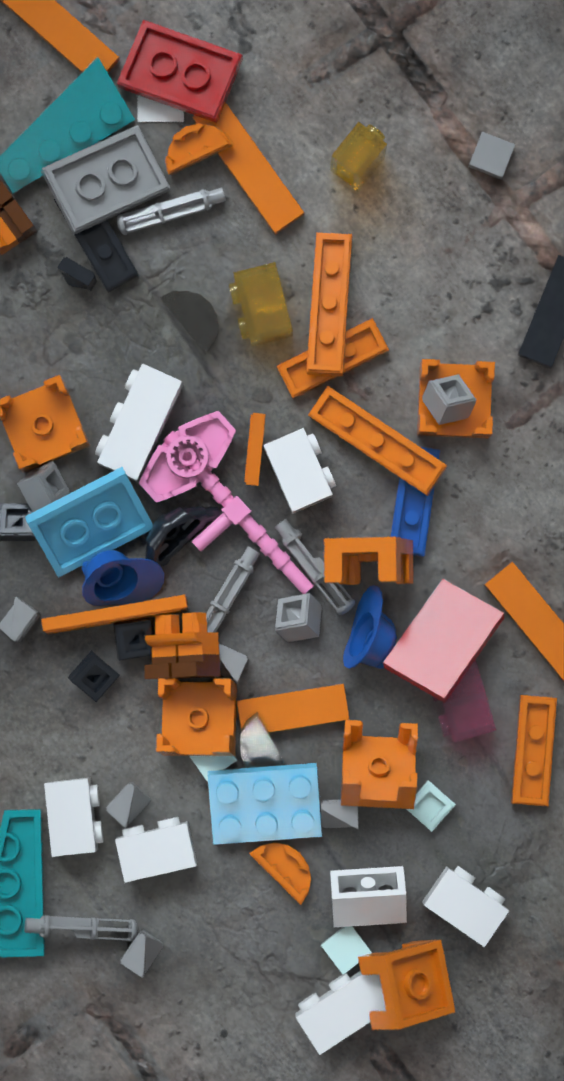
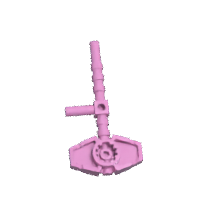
[139,411,314,594]

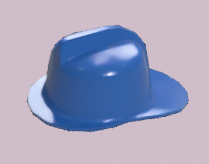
[82,550,164,606]
[343,585,397,669]

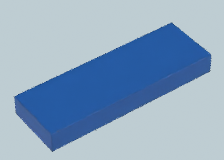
[390,447,440,557]

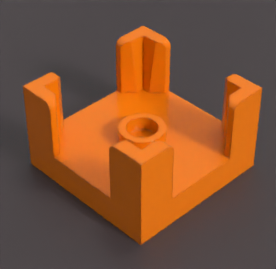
[417,359,495,438]
[0,375,90,473]
[324,537,413,585]
[156,678,237,756]
[341,720,418,809]
[358,940,456,1030]

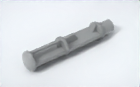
[117,187,226,235]
[275,519,355,615]
[206,546,260,632]
[24,915,138,941]

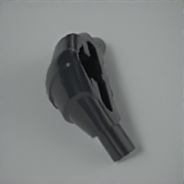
[145,506,220,567]

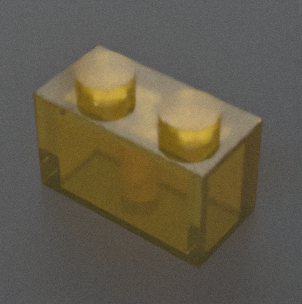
[330,122,387,192]
[228,262,293,347]

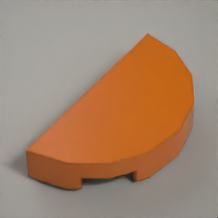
[165,123,234,175]
[244,413,266,486]
[249,842,311,905]

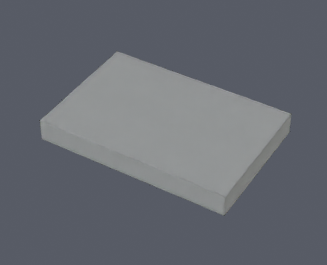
[41,125,170,235]

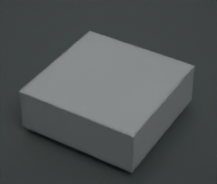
[468,132,515,180]

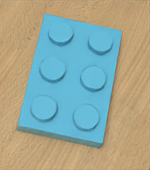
[25,467,153,578]
[208,763,322,845]

